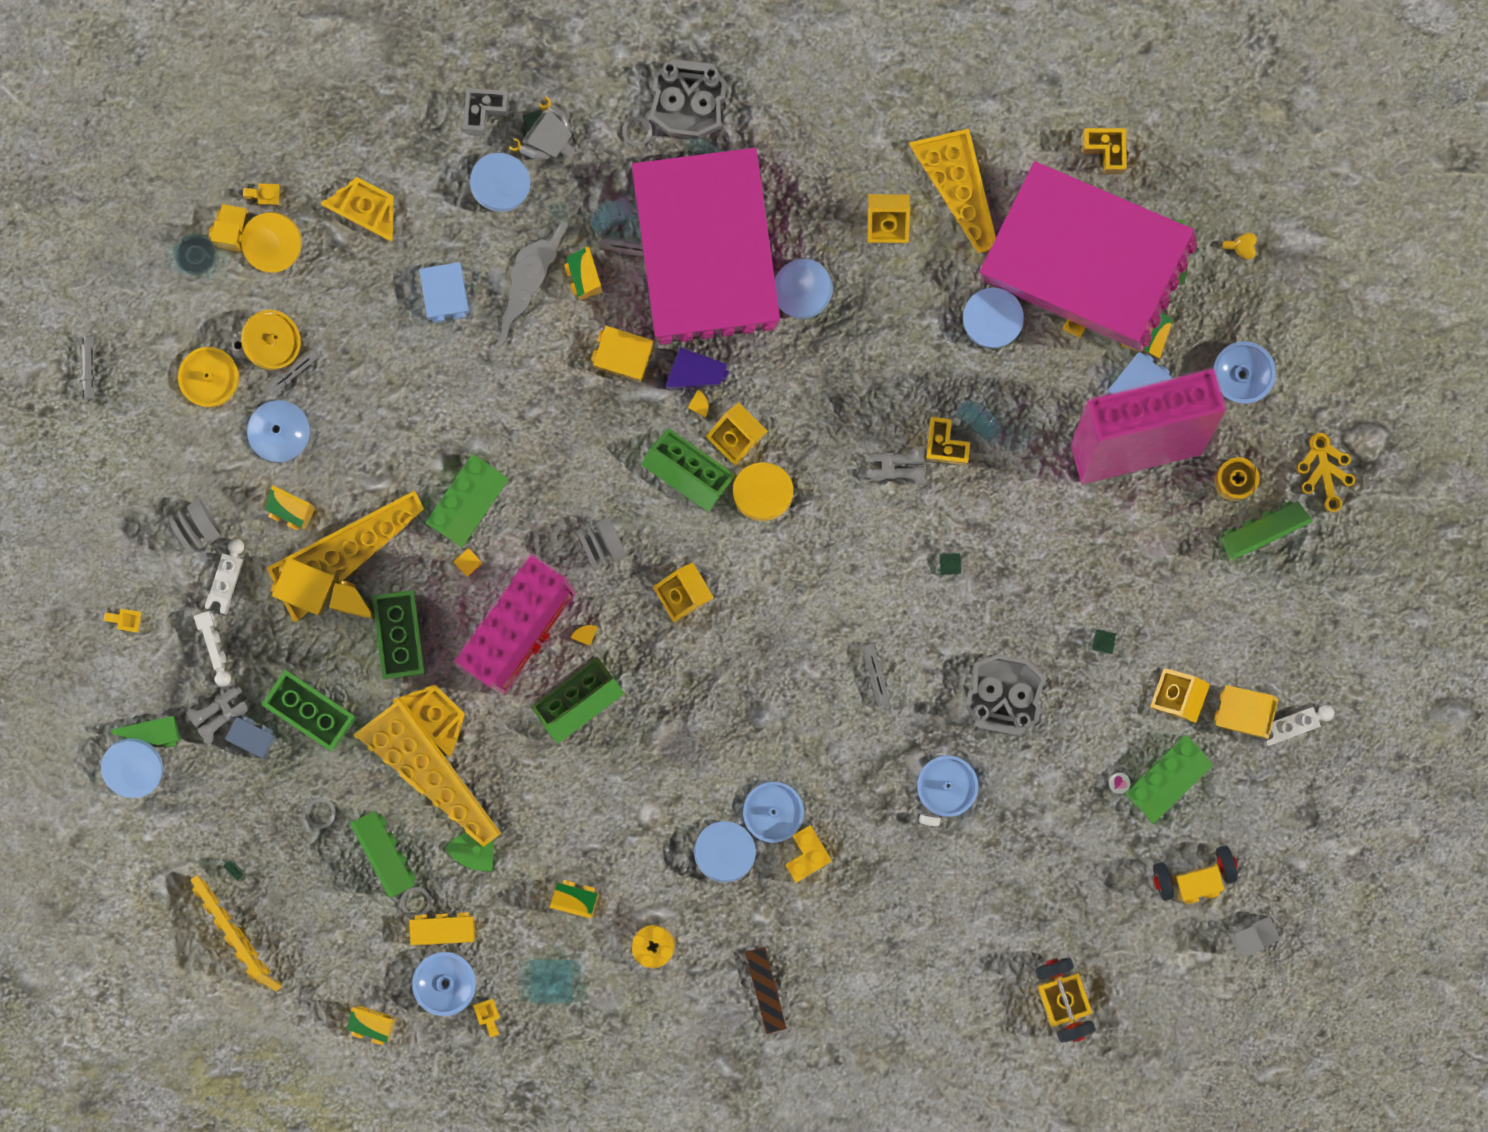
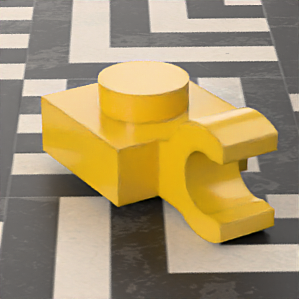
[243,183,280,206]
[103,609,142,633]
[473,998,501,1038]

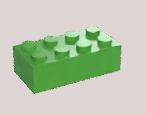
[372,590,427,680]
[261,670,357,752]

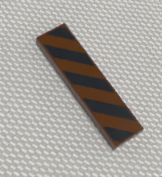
[745,947,787,1034]

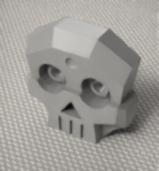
[649,59,726,139]
[965,654,1046,736]

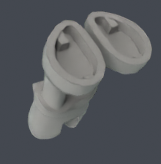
[866,446,925,485]
[186,686,251,745]

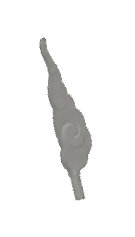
[495,221,569,348]

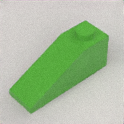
[111,716,182,749]

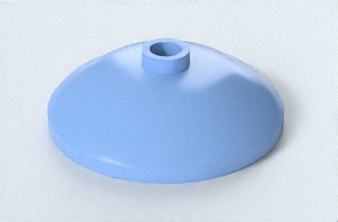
[1213,341,1276,404]
[247,400,310,463]
[412,952,476,1016]

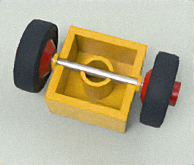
[1152,845,1238,904]
[1035,957,1096,1043]

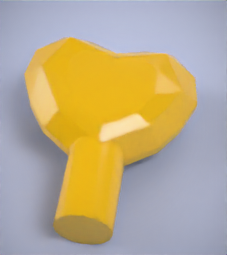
[1222,233,1257,260]

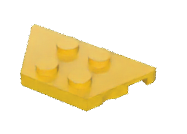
[321,177,394,242]
[392,685,465,757]

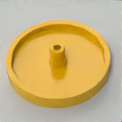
[241,212,302,273]
[241,310,301,370]
[178,347,239,408]
[733,462,793,521]

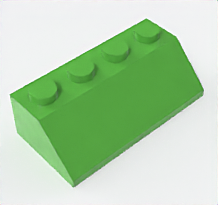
[641,428,736,512]
[426,453,509,548]
[1220,500,1313,561]
[530,657,625,744]
[1124,735,1213,824]
[350,811,417,898]

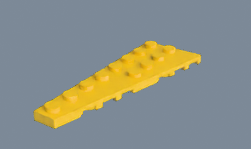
[266,490,425,623]
[353,698,501,847]

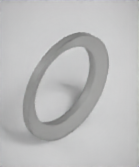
[622,116,652,146]
[305,798,336,829]
[400,887,431,918]

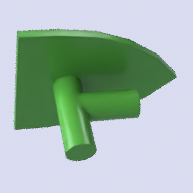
[445,832,494,871]

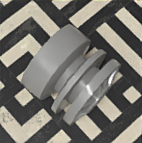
[168,499,222,554]
[577,517,627,571]

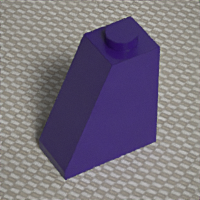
[666,347,730,390]

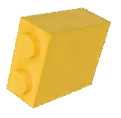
[591,326,654,382]
[271,557,337,617]
[1214,685,1279,739]

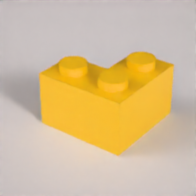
[1082,128,1127,174]
[209,204,249,252]
[925,417,970,466]
[785,825,832,883]

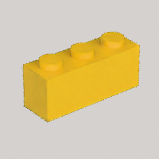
[409,912,476,945]

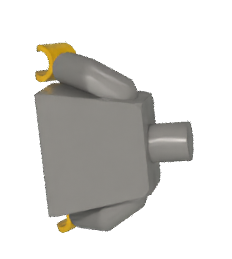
[509,97,575,160]

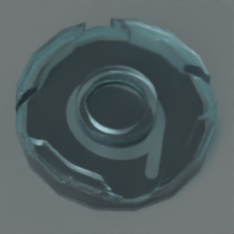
[174,234,216,275]

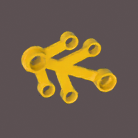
[1296,433,1355,513]

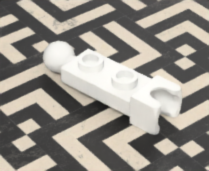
[205,538,244,615]
[194,611,231,687]
[1264,705,1335,747]

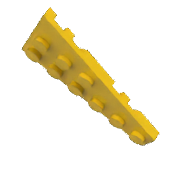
[908,129,996,254]
[190,875,282,992]

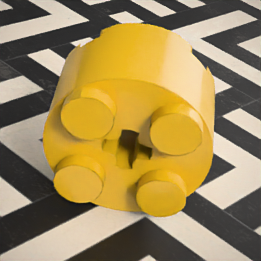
[1214,457,1260,501]
[632,924,675,968]

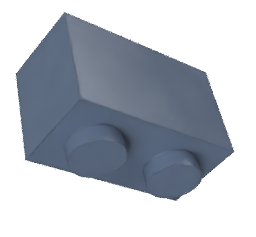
[225,716,277,759]

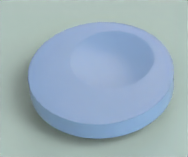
[470,153,530,212]
[775,259,833,319]
[963,288,1024,349]
[101,738,163,798]
[917,756,978,817]
[743,782,804,843]
[694,821,756,883]

